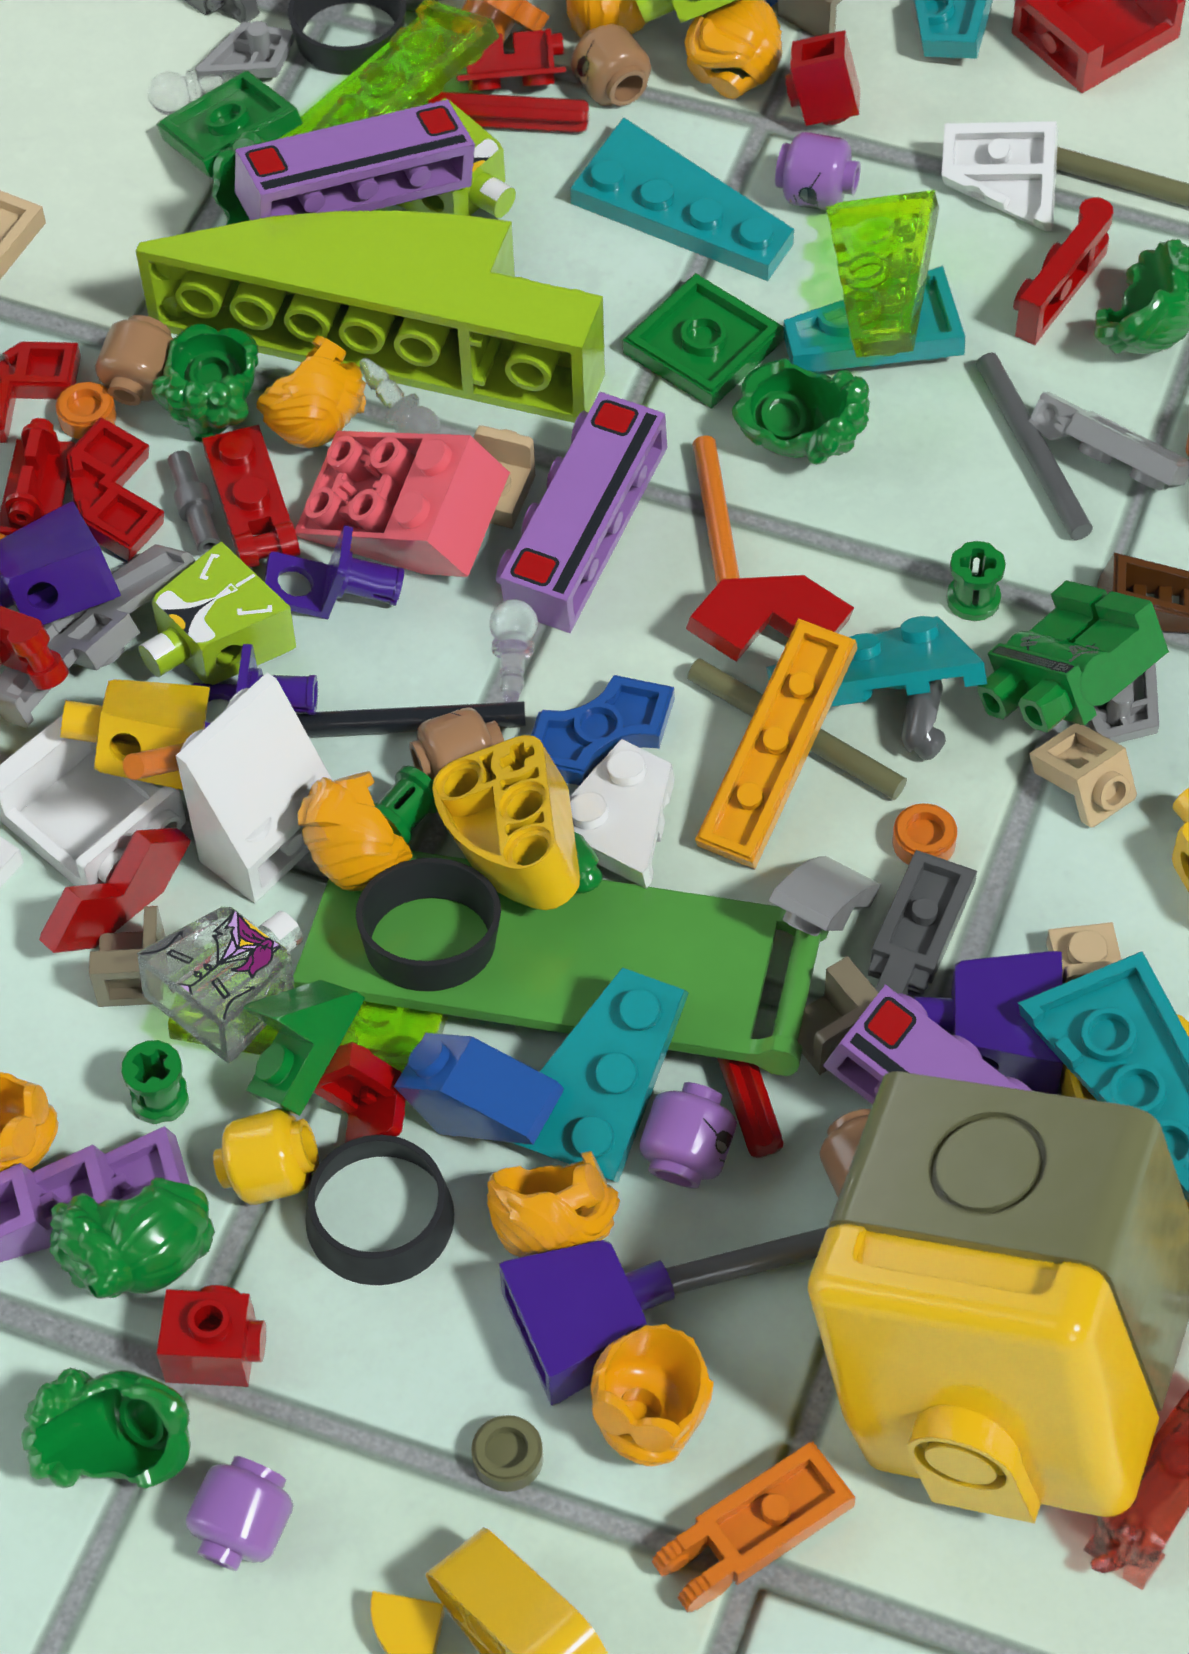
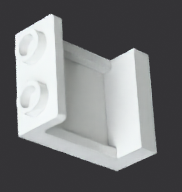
[0,714,187,886]

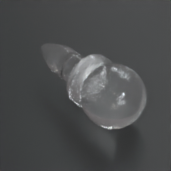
[148,70,240,115]
[360,358,441,434]
[489,599,538,702]

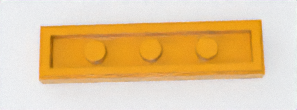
[695,618,858,869]

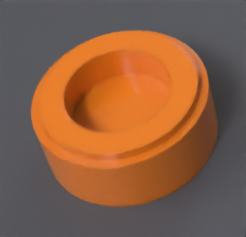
[56,382,117,439]
[892,803,957,865]

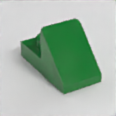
[243,980,366,1116]

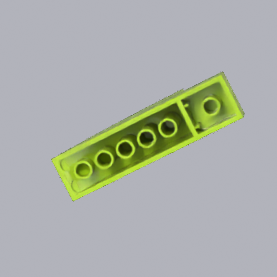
[135,210,605,423]

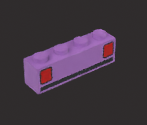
[235,99,475,220]
[496,392,667,633]
[823,984,1032,1105]

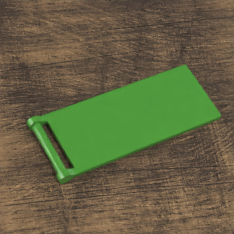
[293,850,829,1076]

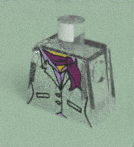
[137,907,303,1064]

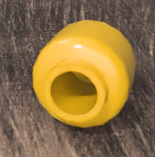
[213,1108,319,1205]

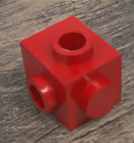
[786,30,860,126]
[156,1285,266,1387]

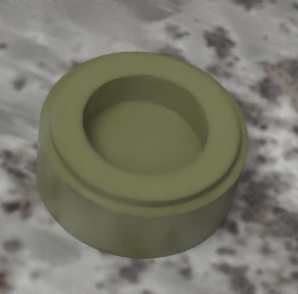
[471,1415,543,1492]

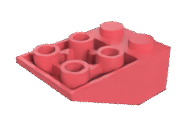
[295,431,510,577]

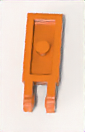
[651,1441,856,1612]

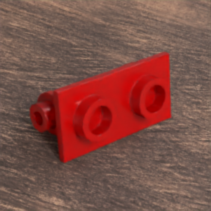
[454,28,566,91]
[0,418,75,535]

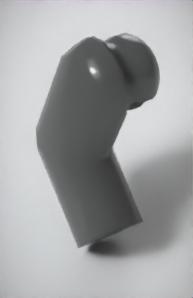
[901,680,946,760]

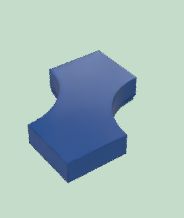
[531,675,675,786]

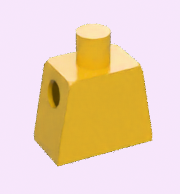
[60,679,210,790]

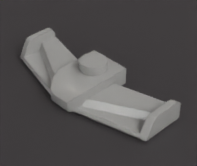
[0,544,195,728]

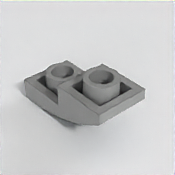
[769,856,881,936]

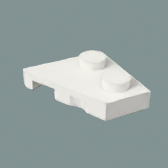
[942,121,1058,231]
[570,739,675,889]

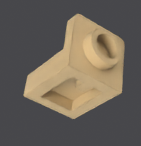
[474,425,536,529]
[1029,723,1137,828]
[1046,922,1122,984]

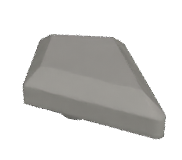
[195,21,295,81]
[1088,663,1159,743]

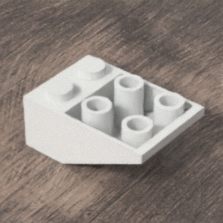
[176,672,333,904]

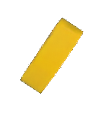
[432,735,580,910]
[426,1527,608,1654]

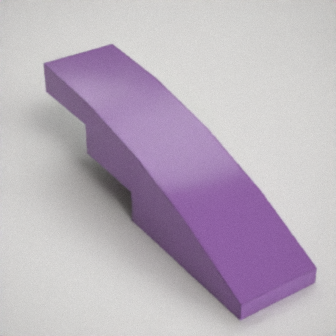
[0,1126,190,1262]

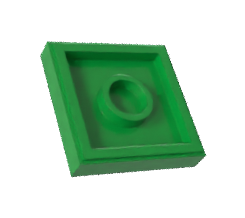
[157,71,303,178]
[623,273,784,409]

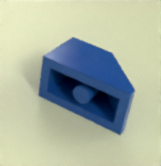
[394,1033,564,1145]

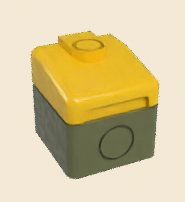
[808,1072,1189,1524]

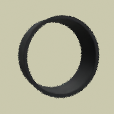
[288,0,406,74]
[356,858,501,991]
[305,1135,454,1285]

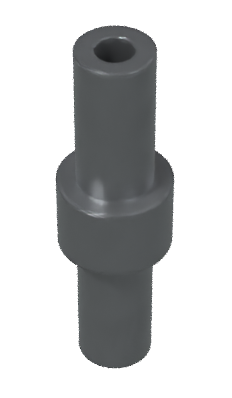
[167,450,220,554]

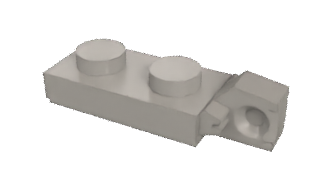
[1029,392,1189,490]

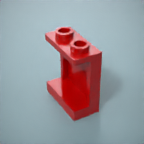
[1011,0,1186,94]

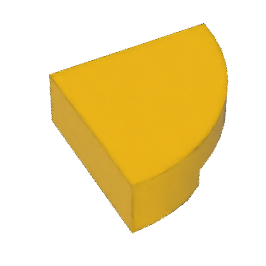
[371,1591,445,1654]

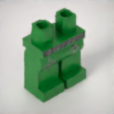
[977,580,1169,733]

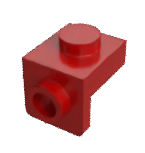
[314,1041,406,1143]

